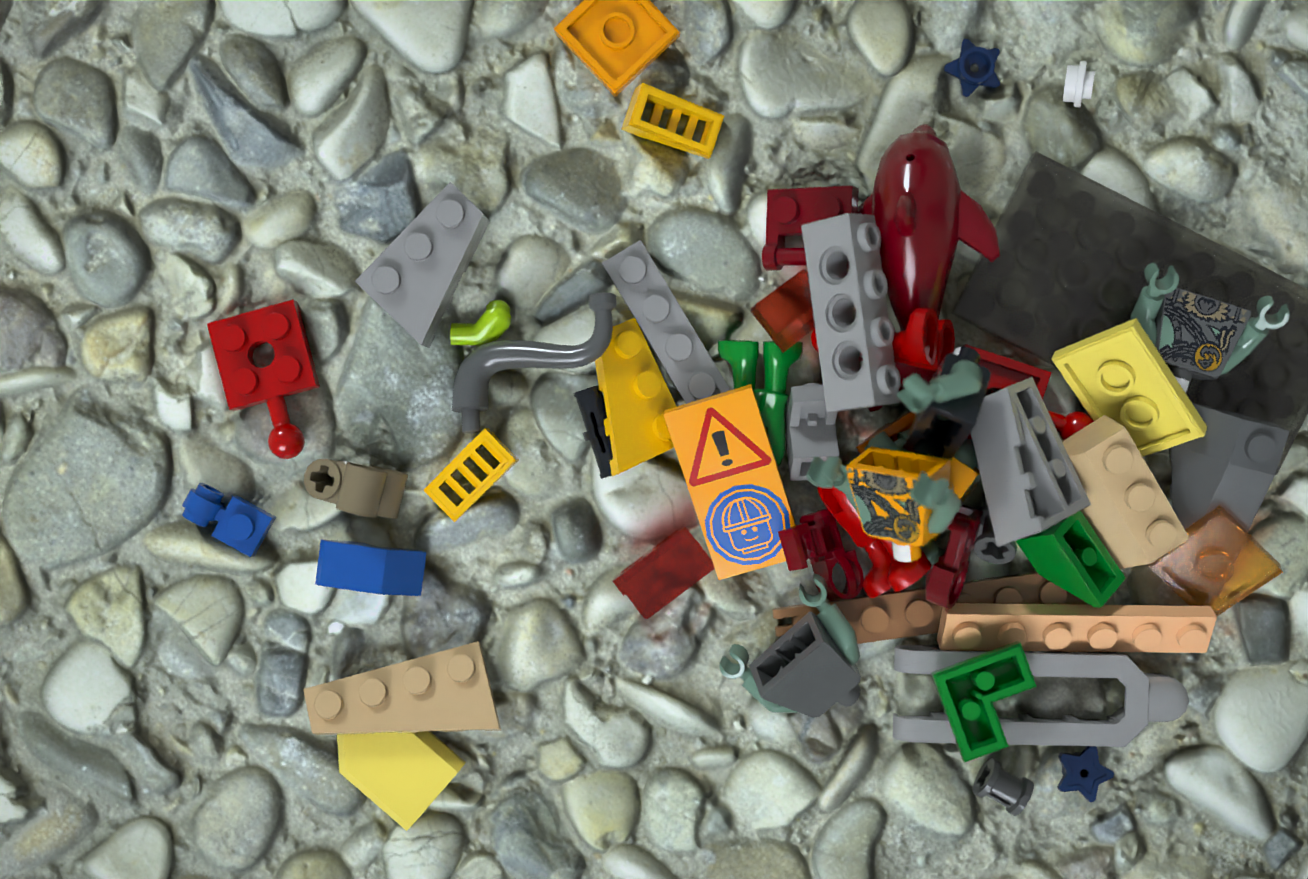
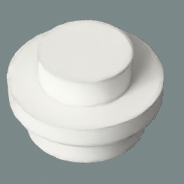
[1063,61,1095,108]

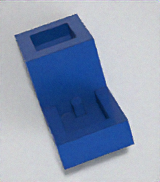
[315,539,427,596]

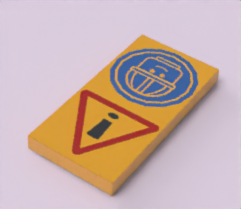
[663,384,796,580]

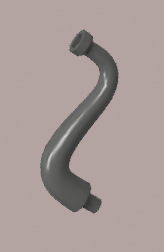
[452,293,617,433]

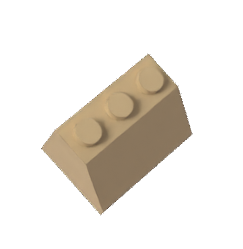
[1062,415,1190,569]

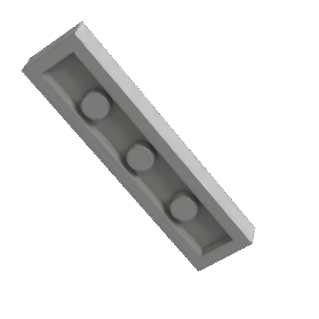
[602,240,730,404]

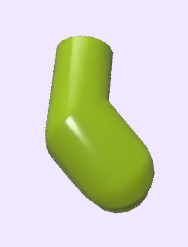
[450,300,512,346]

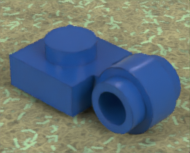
[182,483,276,557]

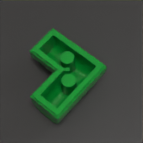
[931,641,1037,762]

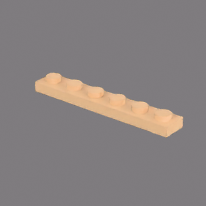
[937,603,1217,653]

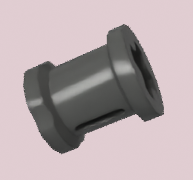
[974,505,1017,564]
[973,758,1034,816]

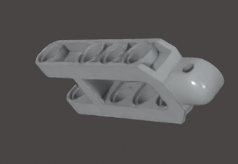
[893,645,1189,747]

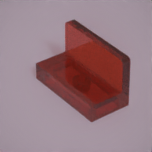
[751,269,815,353]
[613,524,715,619]

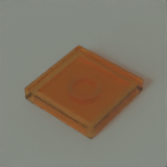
[1147,505,1283,616]

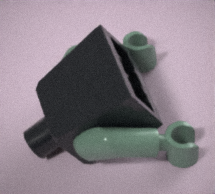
[865,347,991,460]

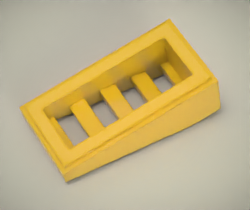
[621,82,724,159]
[423,428,519,522]

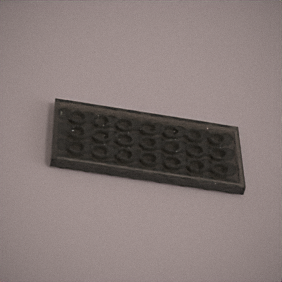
[951,151,1308,476]

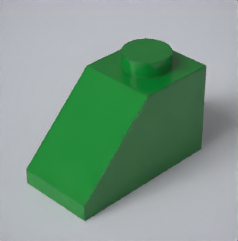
[1015,510,1126,608]

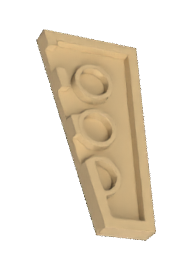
[303,641,502,735]

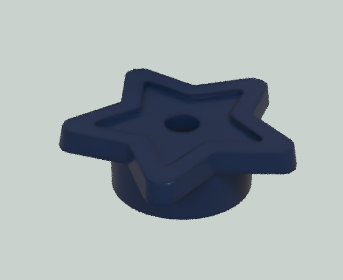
[944,39,1000,97]
[1057,746,1114,802]

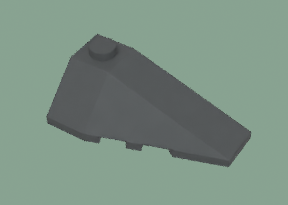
[1169,402,1290,594]

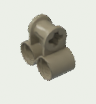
[304,459,408,519]

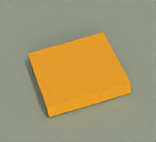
[553,0,680,97]

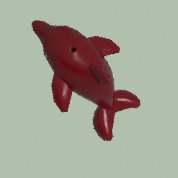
[858,124,1000,412]

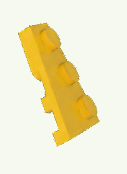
[595,318,677,477]

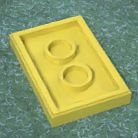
[1051,318,1207,457]

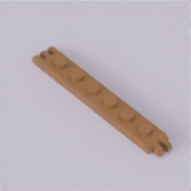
[772,571,1087,644]

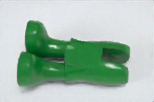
[718,340,803,466]

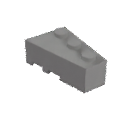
[355,182,489,348]
[971,377,1091,547]

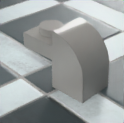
[785,383,839,481]

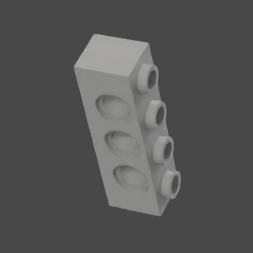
[801,213,900,412]

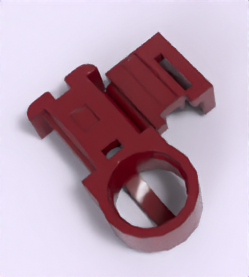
[926,504,983,609]
[778,508,864,601]

